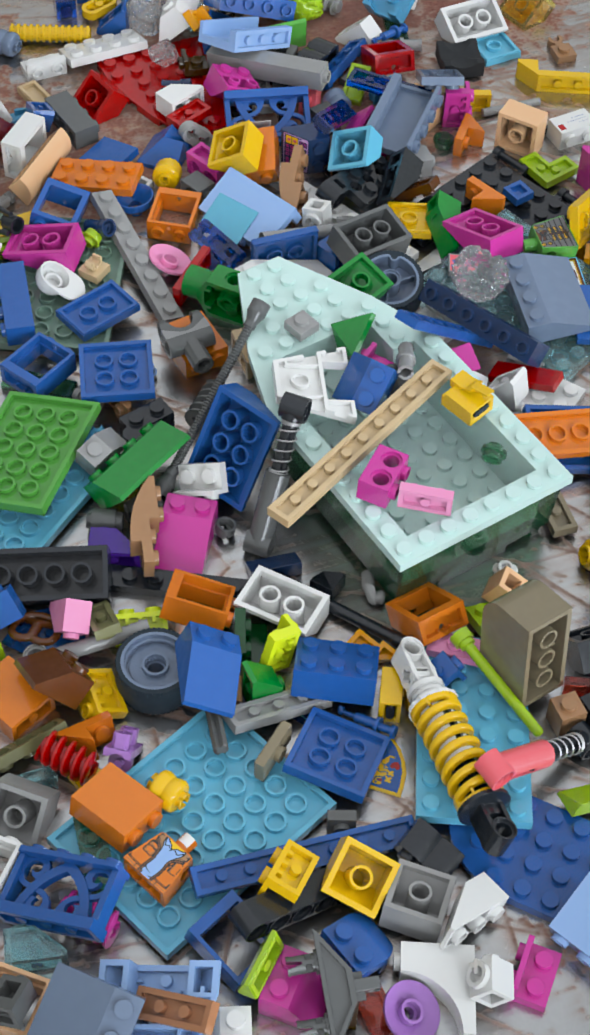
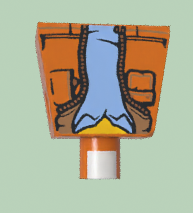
[123,832,197,907]

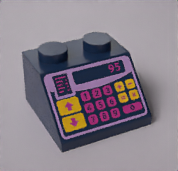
[281,121,330,174]

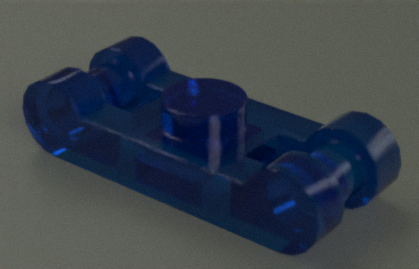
[188,219,246,269]

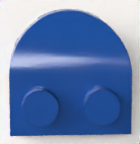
[320,913,393,978]

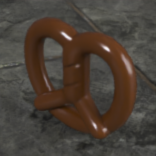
[8,612,62,646]

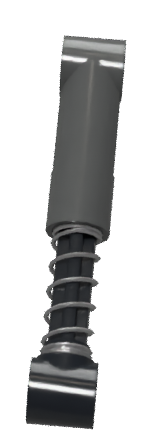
[243,391,312,558]

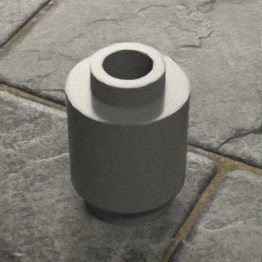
[86,508,124,532]

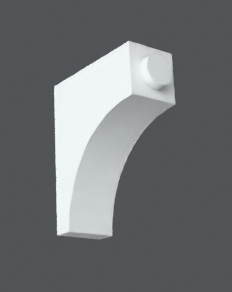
[393,941,476,1035]

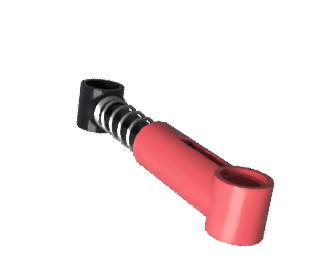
[474,721,590,791]

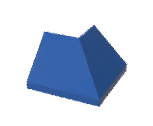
[136,124,192,169]

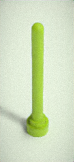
[450,626,543,737]

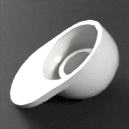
[35,261,85,301]

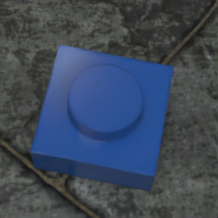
[502,180,534,206]

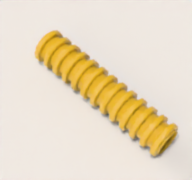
[9,23,91,44]

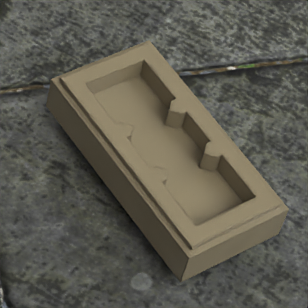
[254,720,292,782]

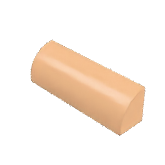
[8,127,71,206]

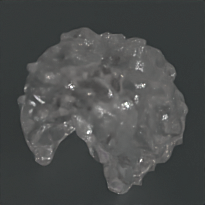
[126,0,166,36]
[451,245,510,303]

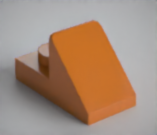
[453,113,485,157]
[465,176,506,216]
[57,710,115,761]

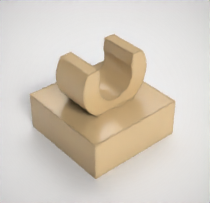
[78,253,110,284]

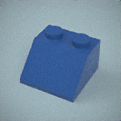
[332,351,399,415]

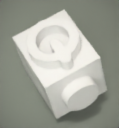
[302,198,332,227]
[466,954,514,1008]

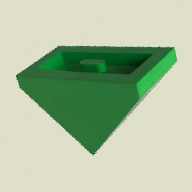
[331,313,376,360]

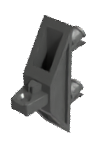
[285,928,381,1035]

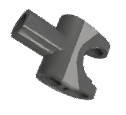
[157,310,216,374]

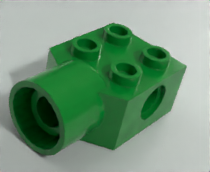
[181,264,244,328]

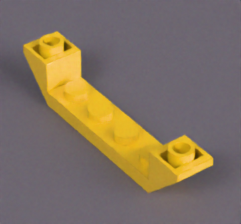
[515,59,590,95]

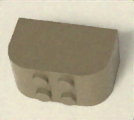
[480,579,573,707]

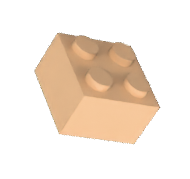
[494,99,548,157]

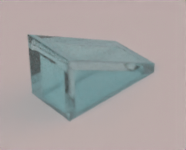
[17,766,58,790]

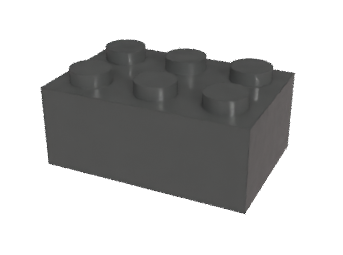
[326,204,413,265]

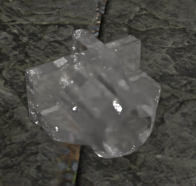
[148,38,179,67]

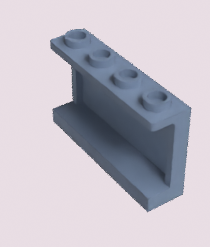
[366,72,444,156]

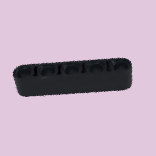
[228,867,342,942]

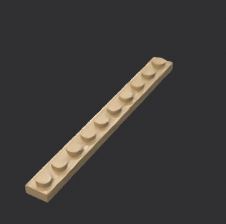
[267,359,452,528]

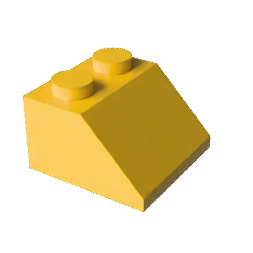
[207,120,264,175]
[320,836,401,919]

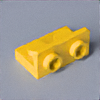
[79,668,129,720]
[257,839,320,904]

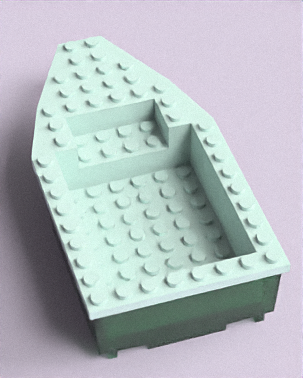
[238,256,573,599]

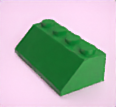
[83,420,190,509]

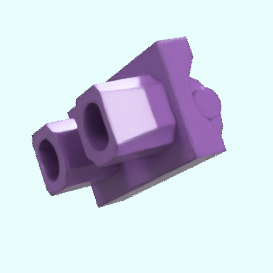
[102,725,143,773]

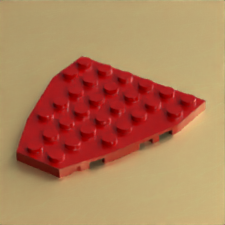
[97,36,226,139]

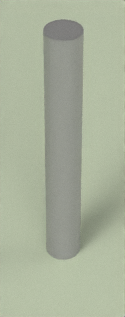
[481,97,541,117]

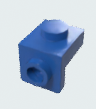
[431,651,467,687]

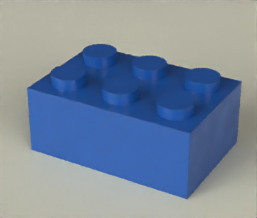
[291,637,380,706]

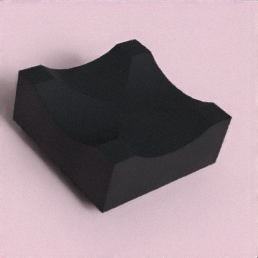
[435,38,485,78]

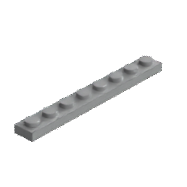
[90,190,184,323]

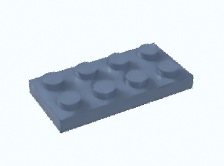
[416,69,464,90]

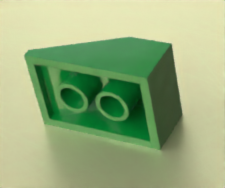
[328,252,394,300]

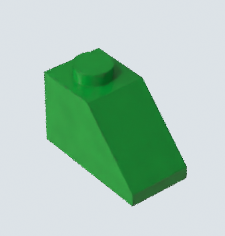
[241,660,286,702]

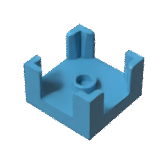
[362,0,415,25]

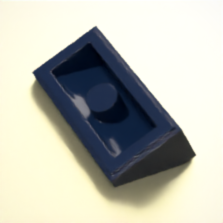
[245,552,302,578]

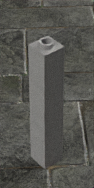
[206,46,331,91]

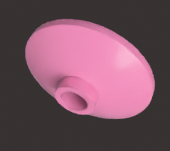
[148,244,191,276]

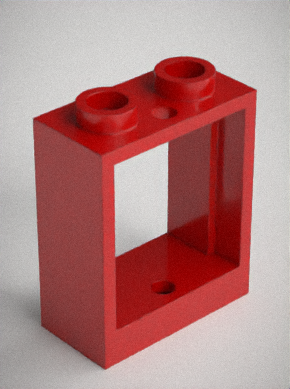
[361,40,415,76]

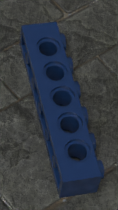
[418,279,550,368]

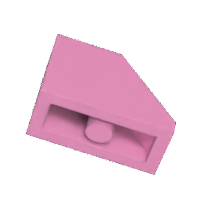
[49,598,93,640]

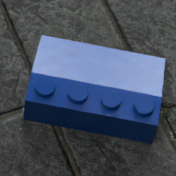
[188,383,281,512]

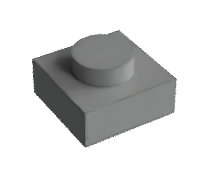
[284,310,319,342]

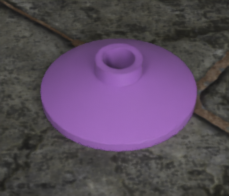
[383,980,440,1035]

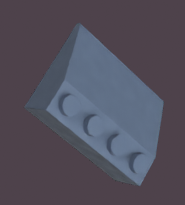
[502,253,590,342]
[27,961,147,1035]

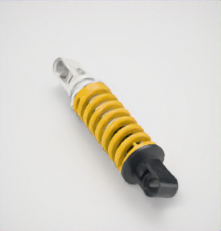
[391,636,518,857]

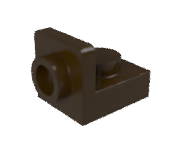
[178,49,209,78]

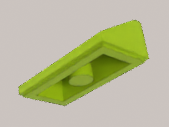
[557,784,590,817]
[237,929,284,1000]

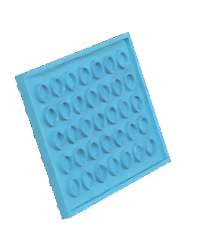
[47,710,337,961]

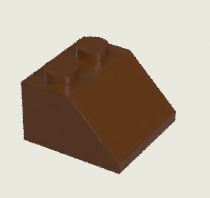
[13,647,95,710]

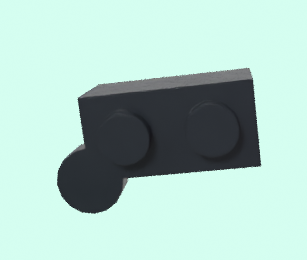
[119,397,175,442]

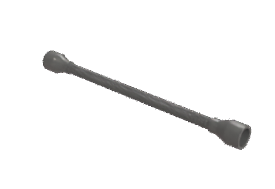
[155,298,270,499]

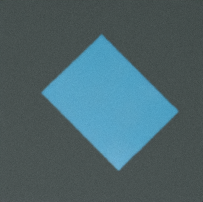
[199,193,259,244]

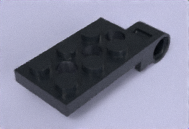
[315,155,388,210]

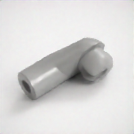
[361,570,385,606]

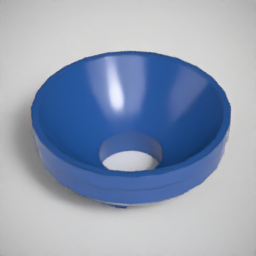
[115,183,154,216]

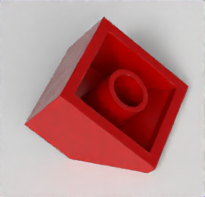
[73,69,130,124]

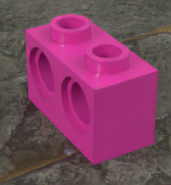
[186,142,225,185]
[356,444,411,509]

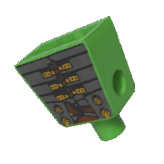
[522,215,579,258]

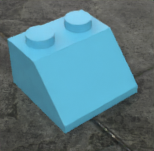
[327,125,383,172]

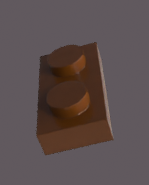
[394,175,440,202]

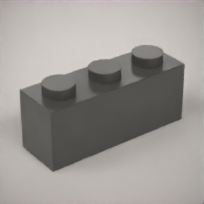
[44,90,100,150]

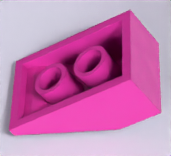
[442,208,523,266]
[2,223,86,272]
[154,493,218,574]

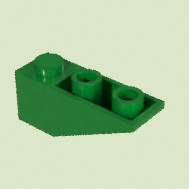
[425,190,462,261]

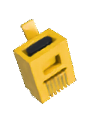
[441,370,495,426]
[378,666,415,726]

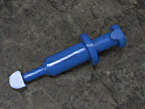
[371,23,408,43]
[337,705,399,739]

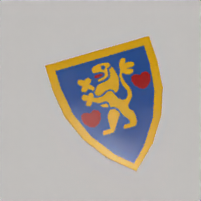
[369,739,406,798]

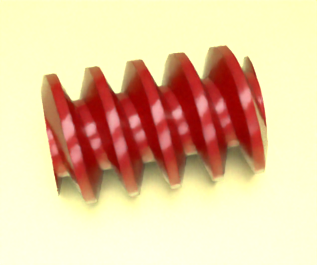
[34,730,99,786]

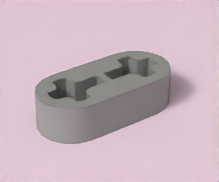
[178,120,213,147]

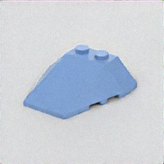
[98,959,221,1035]

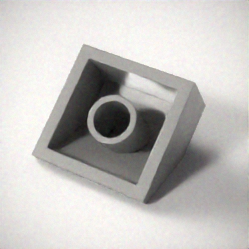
[0,773,61,846]
[378,858,457,943]

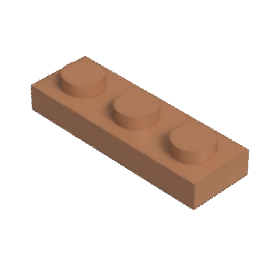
[136,985,220,1035]

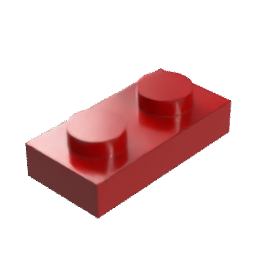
[166,98,212,130]

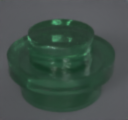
[433,131,454,151]
[481,442,507,465]

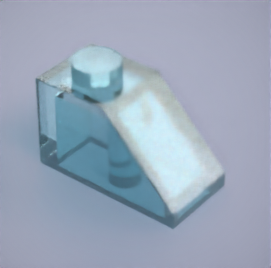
[3,924,69,973]

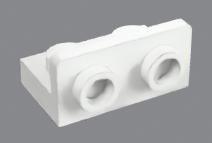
[20,53,67,82]
[173,462,228,500]

